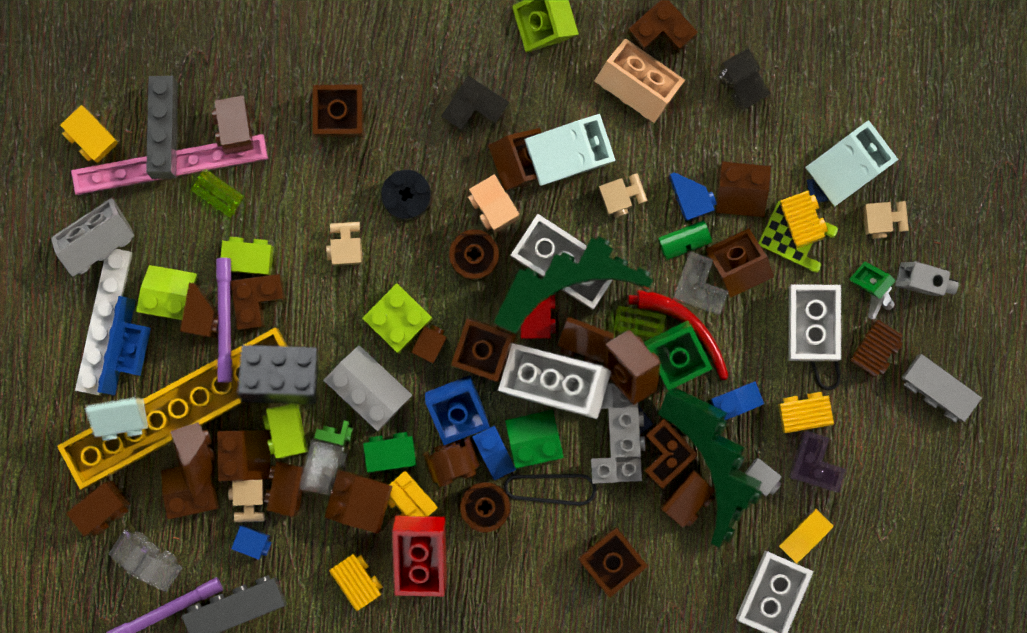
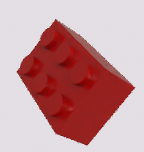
[393,516,447,597]

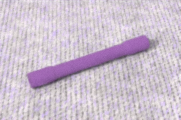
[216,258,233,383]
[106,577,223,633]

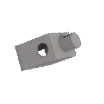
[895,262,959,296]

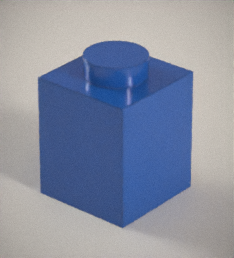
[231,525,272,560]

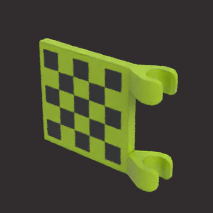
[759,201,838,273]

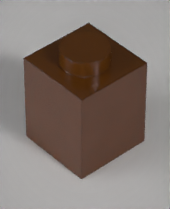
[411,325,447,364]

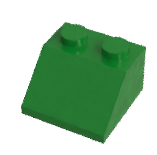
[505,410,564,468]

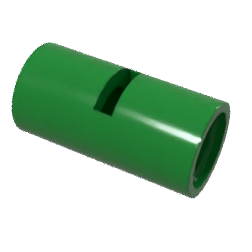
[658,220,712,261]

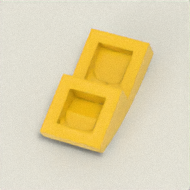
[779,509,833,564]

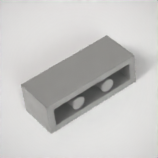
[901,354,982,423]

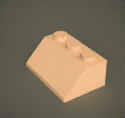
[594,38,685,123]

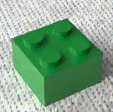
[644,320,712,391]

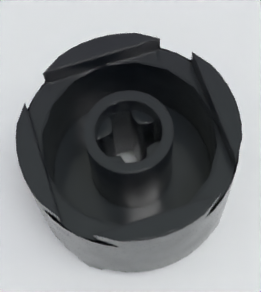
[381,170,432,221]

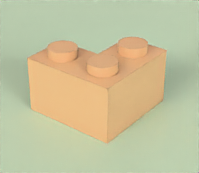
[468,174,520,233]

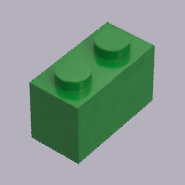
[363,432,417,473]

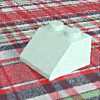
[86,398,148,441]

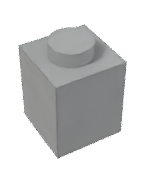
[745,458,782,496]

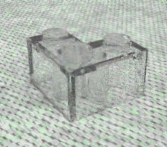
[672,251,729,316]
[109,530,182,592]

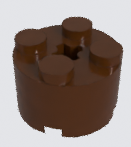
[449,229,499,280]
[423,437,480,487]
[460,482,510,532]

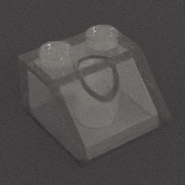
[299,440,347,495]

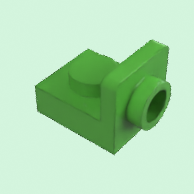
[314,420,353,446]

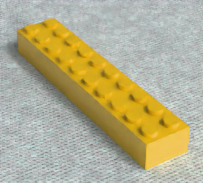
[57,328,288,490]

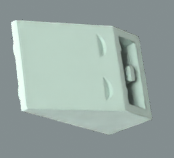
[524,114,616,186]
[805,120,898,207]

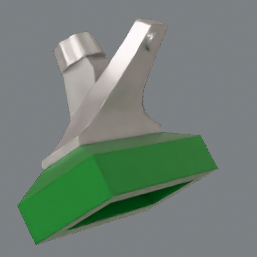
[849,261,896,319]

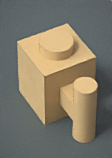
[598,173,648,218]
[863,201,909,239]
[326,222,363,266]
[228,479,265,522]

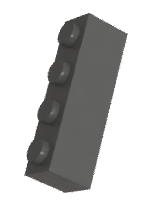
[146,76,178,179]
[182,575,287,633]

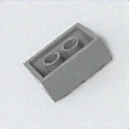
[51,198,134,277]
[323,345,413,431]

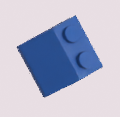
[425,375,490,445]

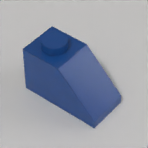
[669,172,717,222]
[710,381,764,421]
[472,426,516,481]

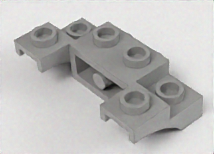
[591,383,645,484]

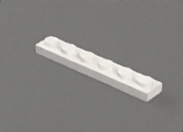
[75,249,132,396]

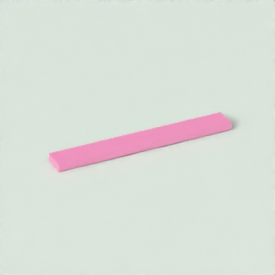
[71,134,268,195]

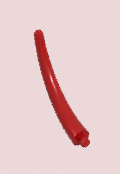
[628,290,728,381]

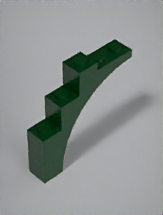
[493,236,654,334]
[658,387,762,548]

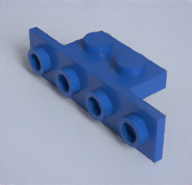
[97,296,151,395]

